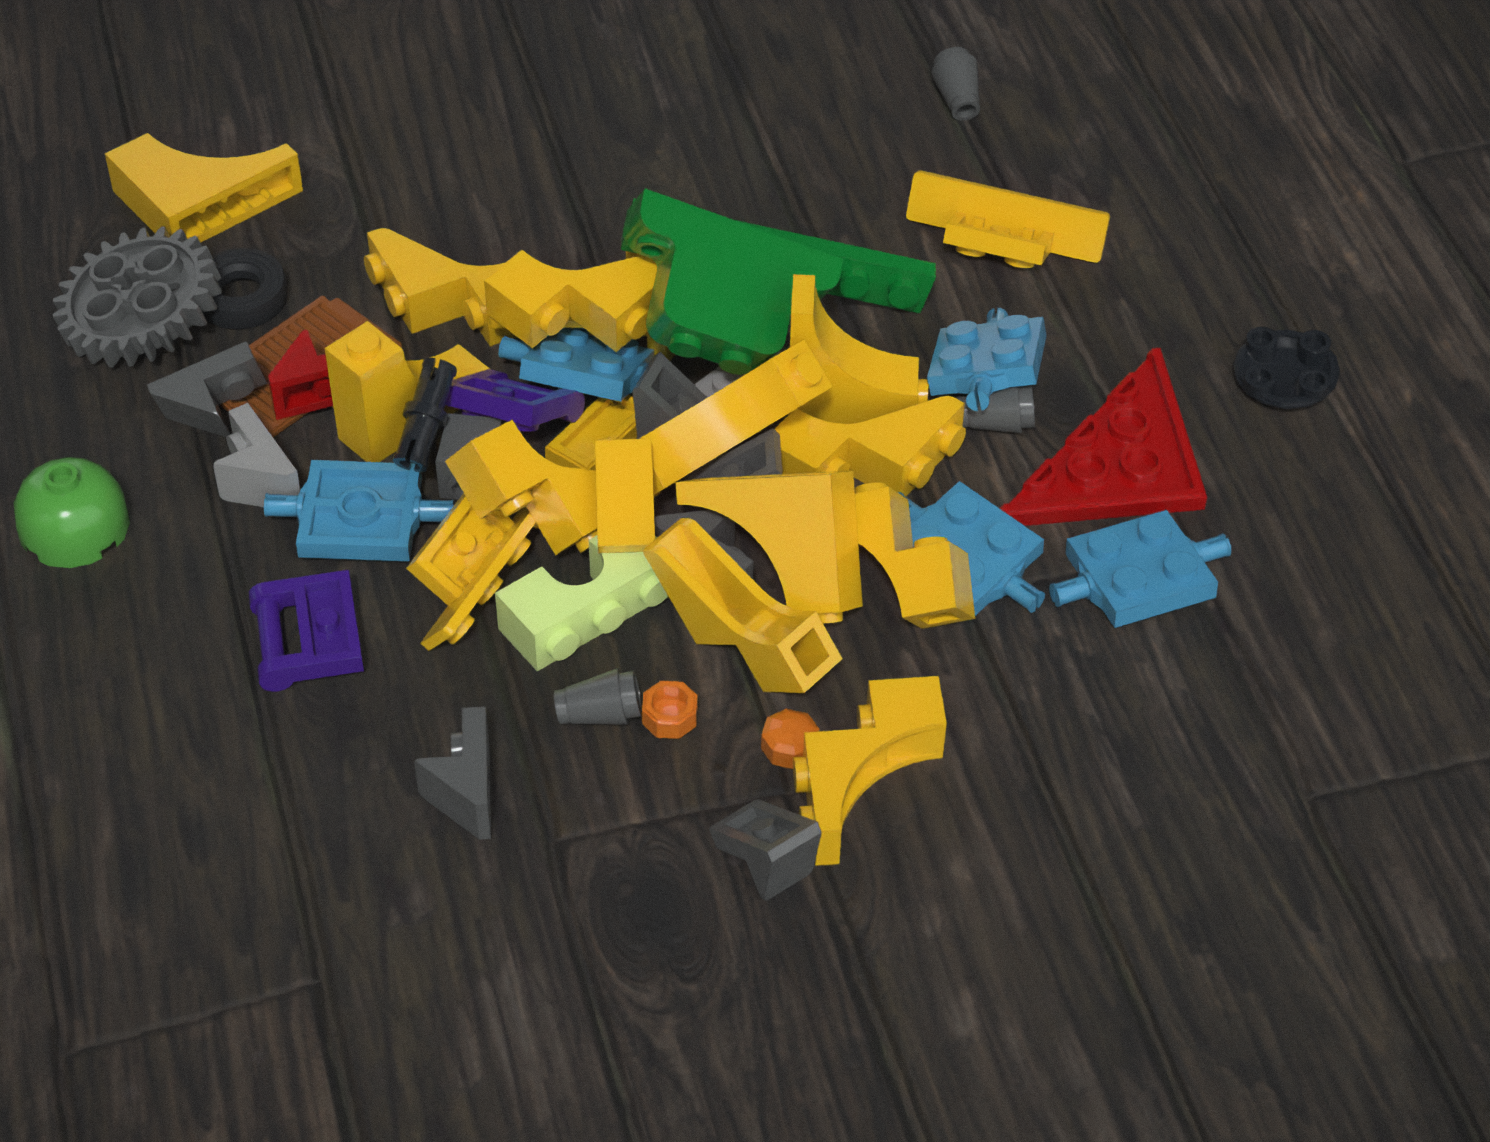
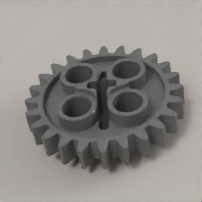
[53,226,222,367]

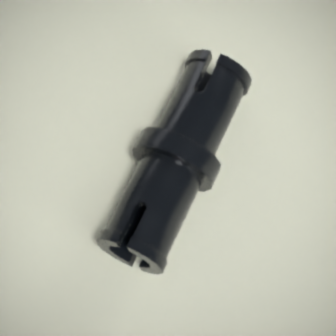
[393,358,457,472]

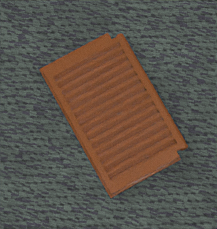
[219,295,402,437]

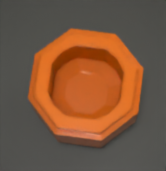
[642,681,698,739]
[761,708,820,769]

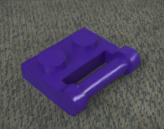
[445,369,585,431]
[249,570,364,692]

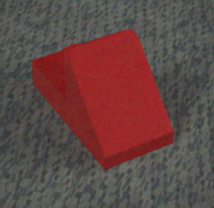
[268,329,333,420]

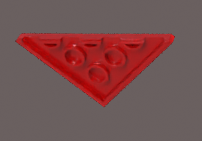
[999,348,1207,526]

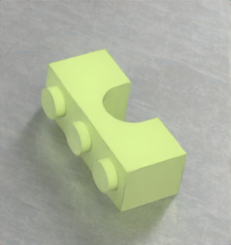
[495,535,668,672]

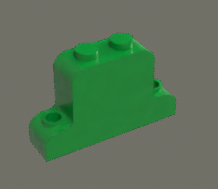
[623,188,844,375]

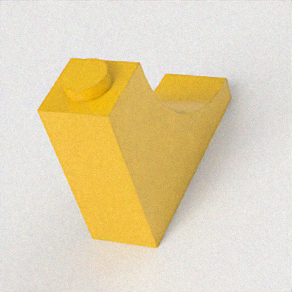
[105,133,303,243]
[788,274,929,424]
[325,321,490,462]
[639,339,833,495]
[675,470,863,624]

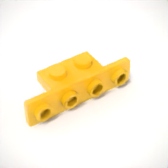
[906,170,1110,268]
[406,493,539,651]

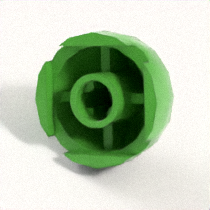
[14,457,130,568]

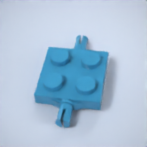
[927,308,1047,411]
[498,328,654,402]
[264,460,455,561]
[898,481,1045,616]
[1049,510,1231,628]

